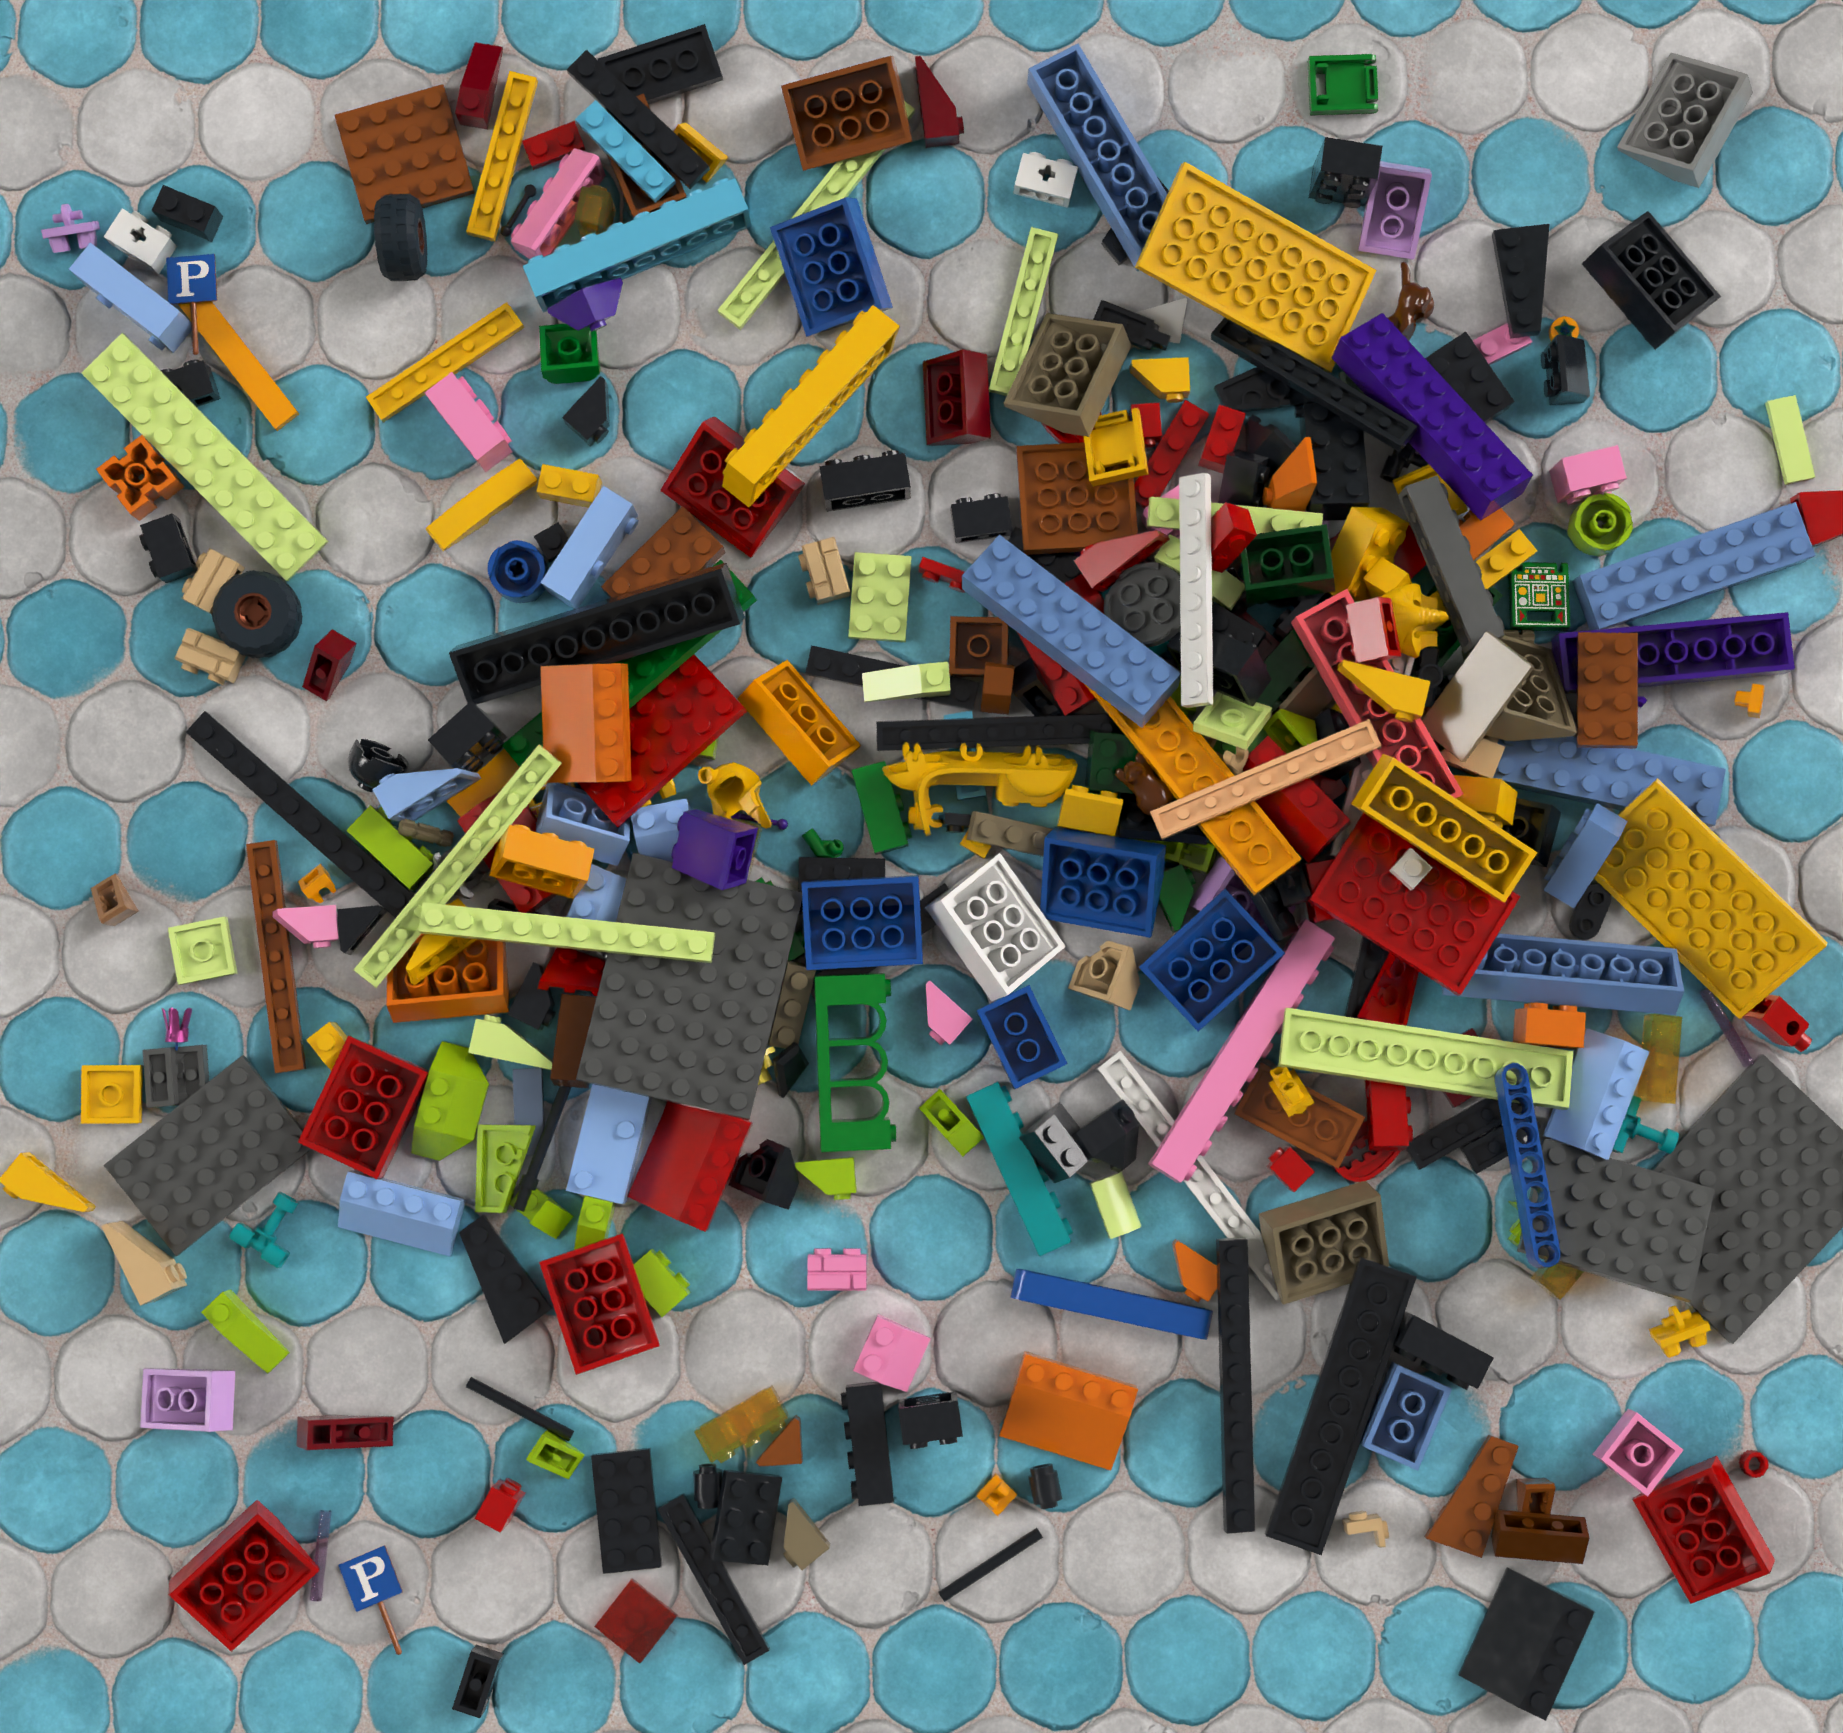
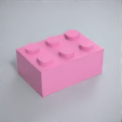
[425,372,513,472]

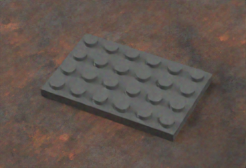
[104,1055,311,1256]
[1517,1139,1715,1303]

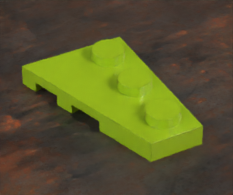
[475,1124,536,1213]

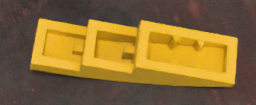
[425,458,538,551]

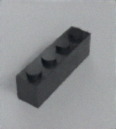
[841,1381,894,1506]

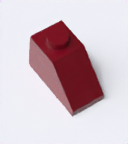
[302,629,357,701]

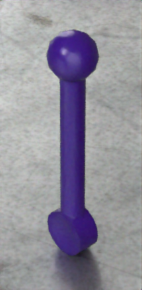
[731,812,788,830]

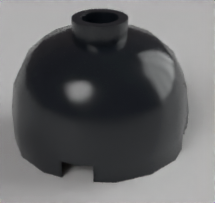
[348,739,408,792]

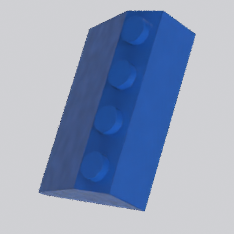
[770,197,893,337]
[1040,827,1166,938]
[801,875,923,970]
[1139,888,1285,1032]

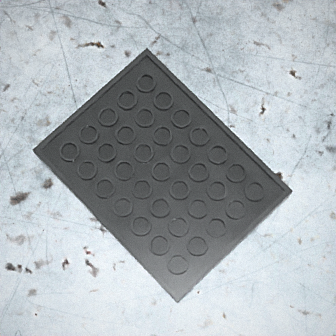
[576,853,802,1120]
[1651,1054,1843,1344]

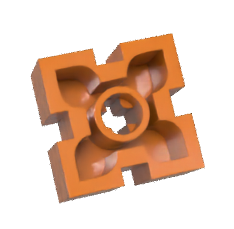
[96,435,185,521]

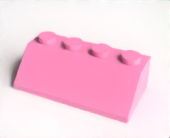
[511,148,606,259]

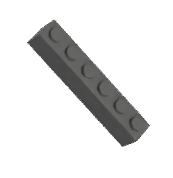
[1398,476,1505,654]

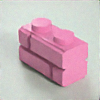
[807,1248,867,1291]

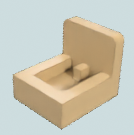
[1342,1511,1389,1548]

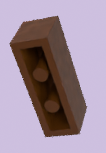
[550,994,597,1089]
[1491,1510,1590,1564]

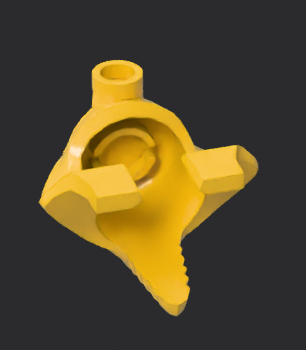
[1381,583,1448,658]
[698,762,772,829]

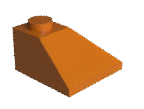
[1262,437,1317,512]

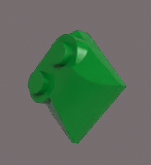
[539,324,601,384]

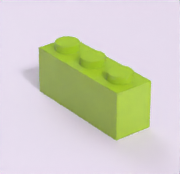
[346,805,434,891]

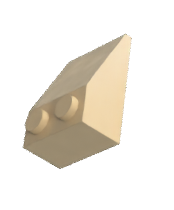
[101,1221,187,1306]

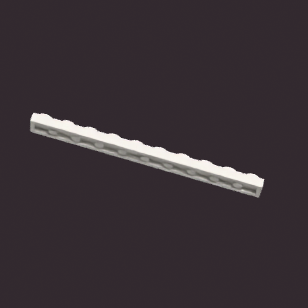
[1097,1051,1280,1300]

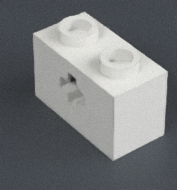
[1014,152,1078,208]
[104,208,177,274]

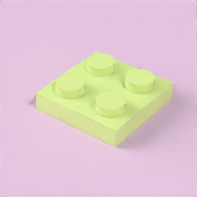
[1193,692,1272,750]
[168,916,238,985]

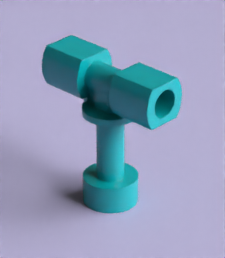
[1612,1095,1679,1154]
[229,1192,299,1268]

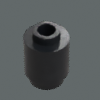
[693,1463,723,1509]
[1028,1463,1063,1509]

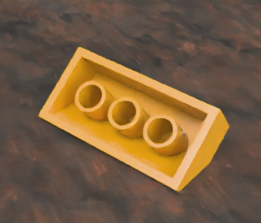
[737,660,861,786]

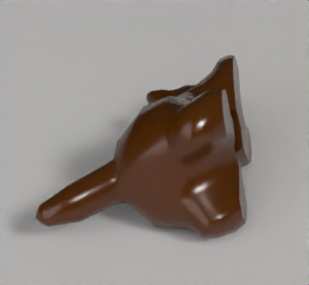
[1387,262,1434,341]
[1115,752,1174,816]

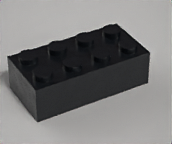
[1300,403,1370,521]

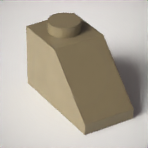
[783,1498,830,1570]

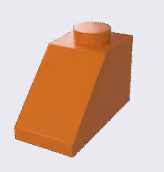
[1172,1239,1217,1303]

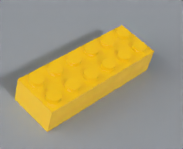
[1351,754,1537,903]

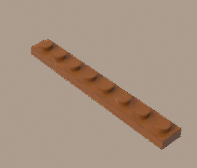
[246,840,306,1073]

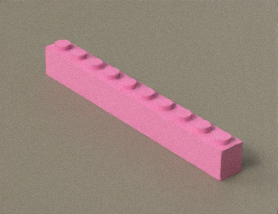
[1148,919,1335,1183]

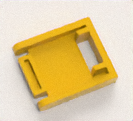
[1084,407,1148,487]

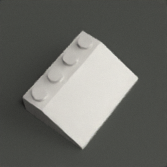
[925,853,1066,1001]

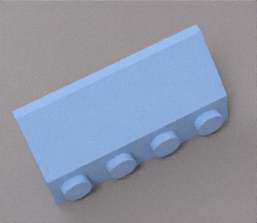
[1543,1028,1650,1160]
[338,1170,466,1256]

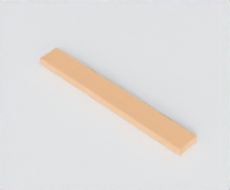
[1150,719,1381,840]

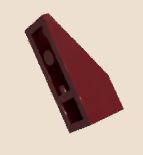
[455,42,503,130]
[915,56,964,148]
[297,1415,394,1450]

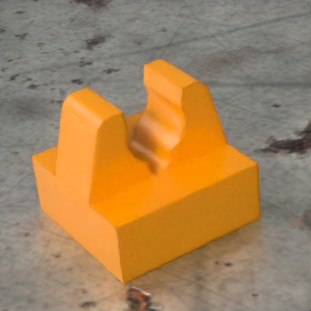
[1734,683,1765,718]
[298,863,336,903]
[976,1473,1018,1516]

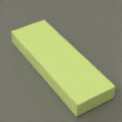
[1765,395,1815,485]

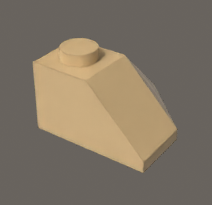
[1068,941,1140,1011]

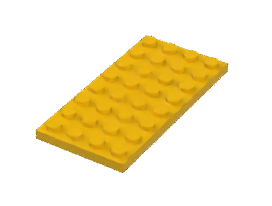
[1135,162,1376,373]
[1594,778,1828,1019]

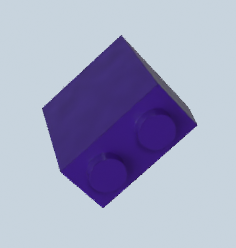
[671,809,758,890]

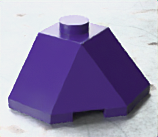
[547,277,623,332]

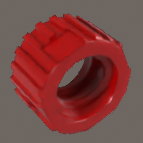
[1739,1450,1769,1478]

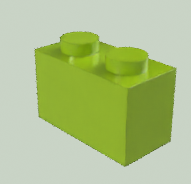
[634,1249,691,1317]

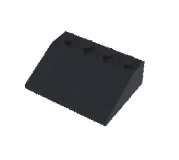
[1582,211,1721,350]
[1458,1567,1595,1721]

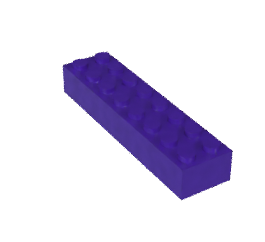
[1332,313,1533,521]
[1551,612,1795,694]

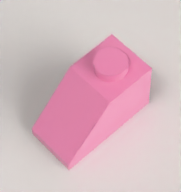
[272,905,339,948]
[926,980,973,1046]

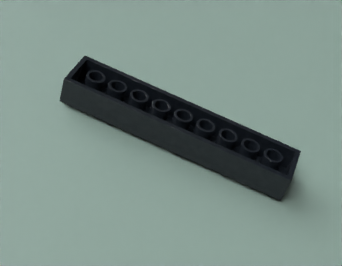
[449,563,745,705]

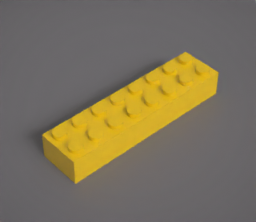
[722,305,900,507]

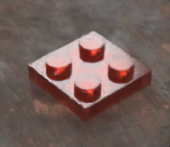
[594,1578,678,1663]

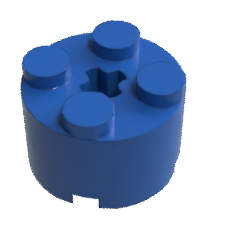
[488,540,549,603]

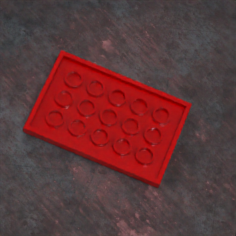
[577,654,747,827]
[1308,813,1521,996]

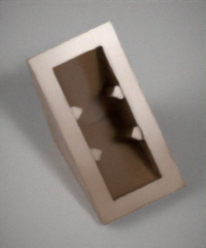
[91,873,139,926]

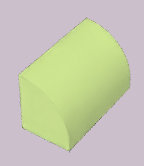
[1089,1171,1141,1239]

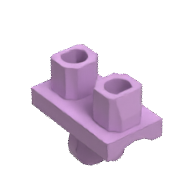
[41,204,100,253]

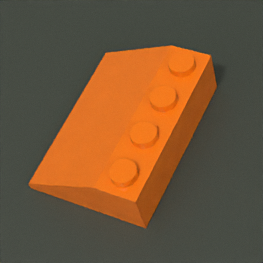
[540,663,631,783]
[386,933,509,1023]
[999,1351,1138,1471]

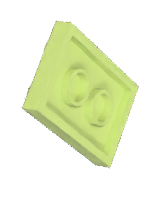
[848,552,912,642]

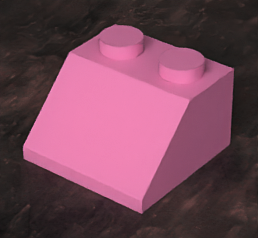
[853,1314,931,1392]

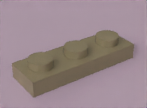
[966,811,1053,857]
[768,960,816,1049]

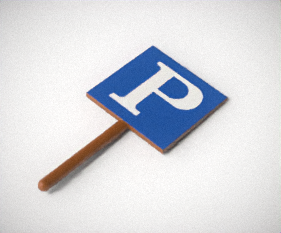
[166,254,217,355]
[338,1545,403,1655]

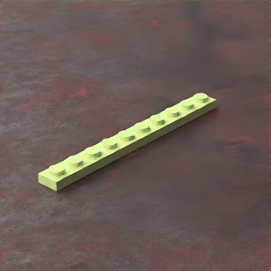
[718,101,915,330]
[354,744,562,988]
[418,902,715,963]

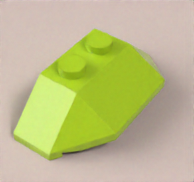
[411,1041,489,1161]

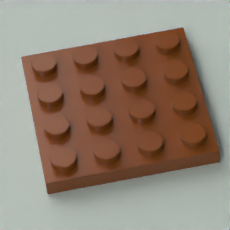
[335,84,475,224]
[1016,442,1138,555]

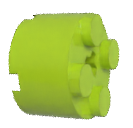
[1567,493,1633,557]

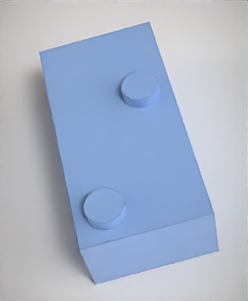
[69,243,192,353]
[540,486,639,609]
[566,1084,652,1204]

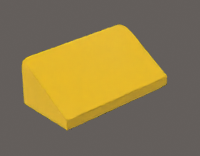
[673,123,728,183]

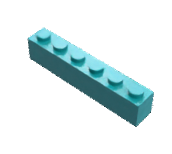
[966,1082,1073,1257]

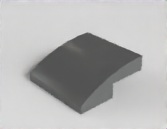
[143,1045,209,1108]

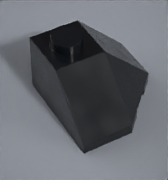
[1245,414,1297,484]
[1072,1099,1139,1173]
[729,1139,799,1210]

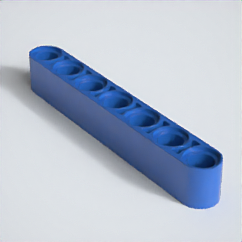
[1495,1063,1560,1268]
[1010,1269,1213,1340]

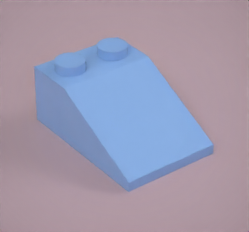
[372,768,481,821]
[631,798,691,862]
[566,864,626,922]

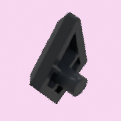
[773,1042,809,1098]

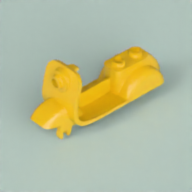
[882,742,1078,836]

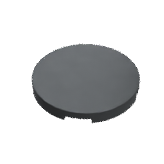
[1104,562,1181,648]

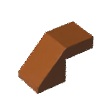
[980,662,1015,715]

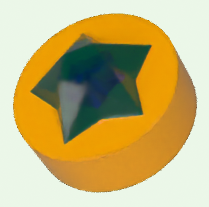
[1549,316,1579,341]

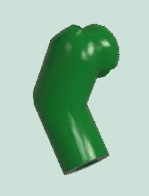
[802,828,844,858]

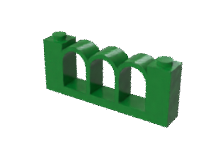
[814,973,896,1152]

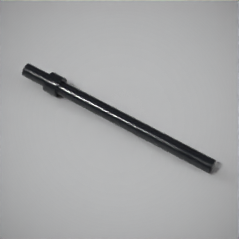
[513,1086,571,1212]

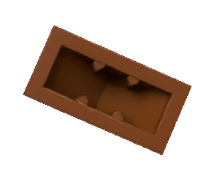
[756,1415,803,1466]
[1516,1478,1556,1514]

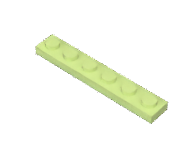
[989,227,1058,396]
[1147,497,1323,534]

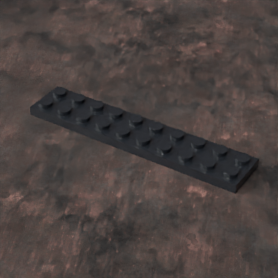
[1265,1256,1417,1556]

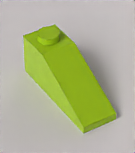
[201,1289,290,1374]

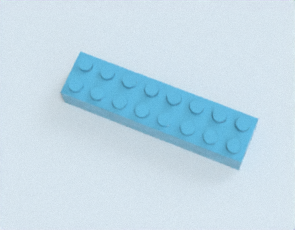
[523,178,751,313]

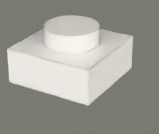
[1389,848,1432,891]

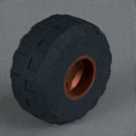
[374,194,427,281]
[212,570,303,658]

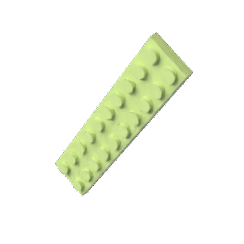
[81,333,329,581]
[1278,1008,1573,1110]

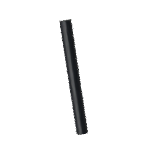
[466,1377,574,1441]
[939,1528,1043,1602]

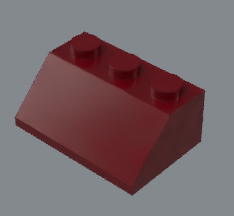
[923,349,991,446]

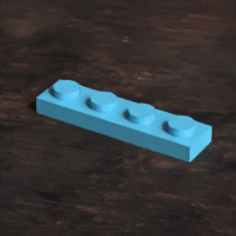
[575,100,676,203]

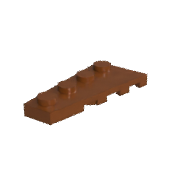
[1424,1435,1519,1558]

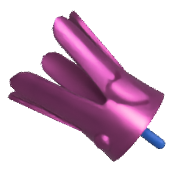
[162,1007,192,1051]

